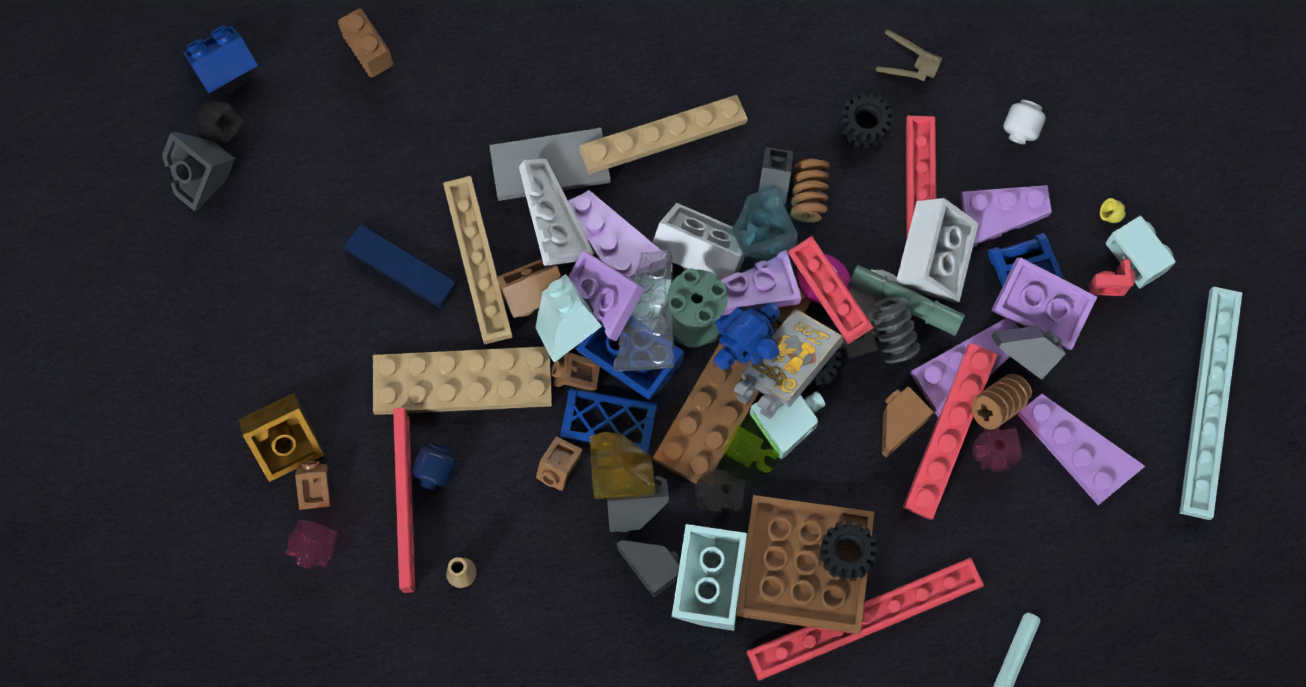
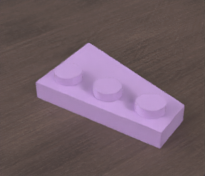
[721,250,801,316]

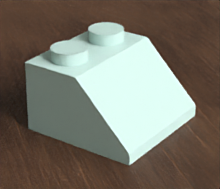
[535,274,602,362]

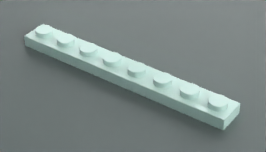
[1179,287,1242,520]

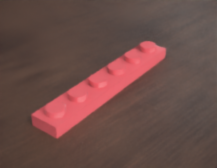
[903,343,998,520]

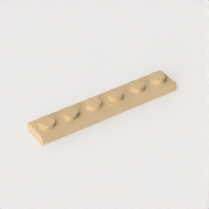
[579,95,748,175]
[443,176,513,345]

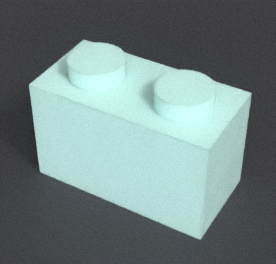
[1106,216,1176,289]

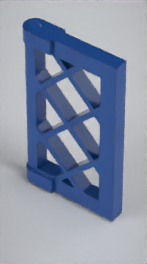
[560,387,658,454]

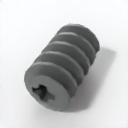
[871,297,920,363]

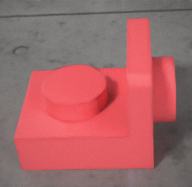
[1088,259,1135,296]

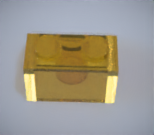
[590,432,655,499]

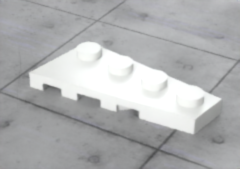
[519,159,594,266]

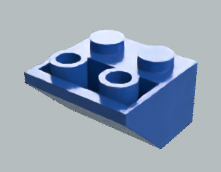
[183,25,258,93]

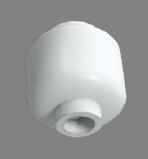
[1004,100,1046,144]

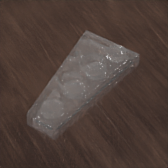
[613,250,674,372]

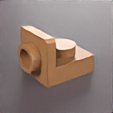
[552,352,600,391]
[536,436,583,491]
[295,461,330,510]

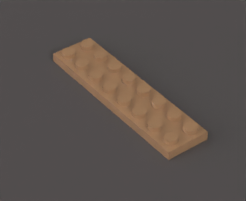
[653,276,812,489]

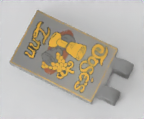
[734,309,844,419]

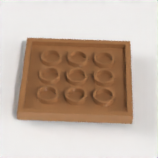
[736,495,875,634]

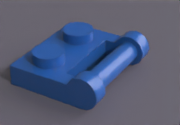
[988,233,1063,287]

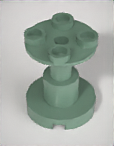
[667,268,728,348]

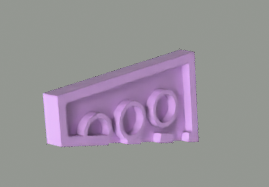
[568,190,670,281]
[910,318,1019,417]
[1017,394,1145,505]

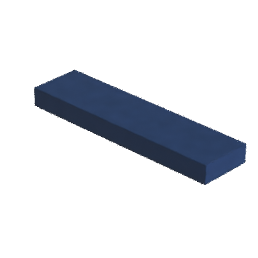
[344,224,457,308]

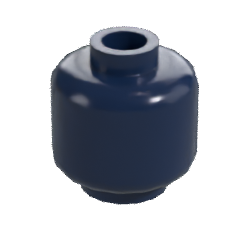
[412,443,456,490]

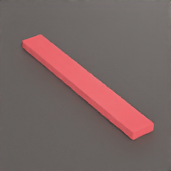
[746,558,984,681]

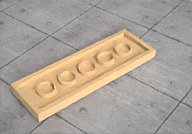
[373,347,552,415]

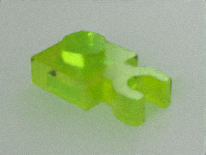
[723,426,779,473]

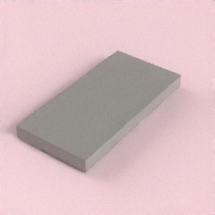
[489,128,611,201]

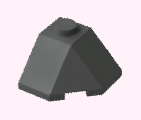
[162,131,235,211]
[605,466,669,532]

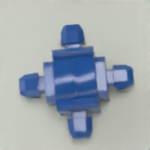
[713,302,780,370]

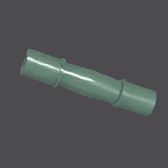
[848,265,965,336]

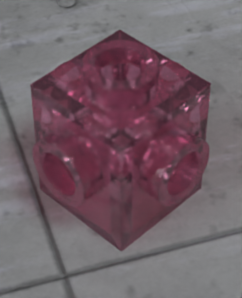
[972,427,1023,472]
[285,520,339,570]

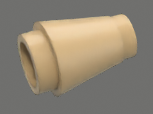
[446,558,477,588]

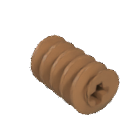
[790,158,830,222]
[972,374,1032,430]

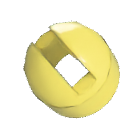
[1100,198,1126,223]

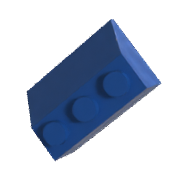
[576,316,684,400]

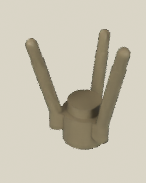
[876,29,942,81]

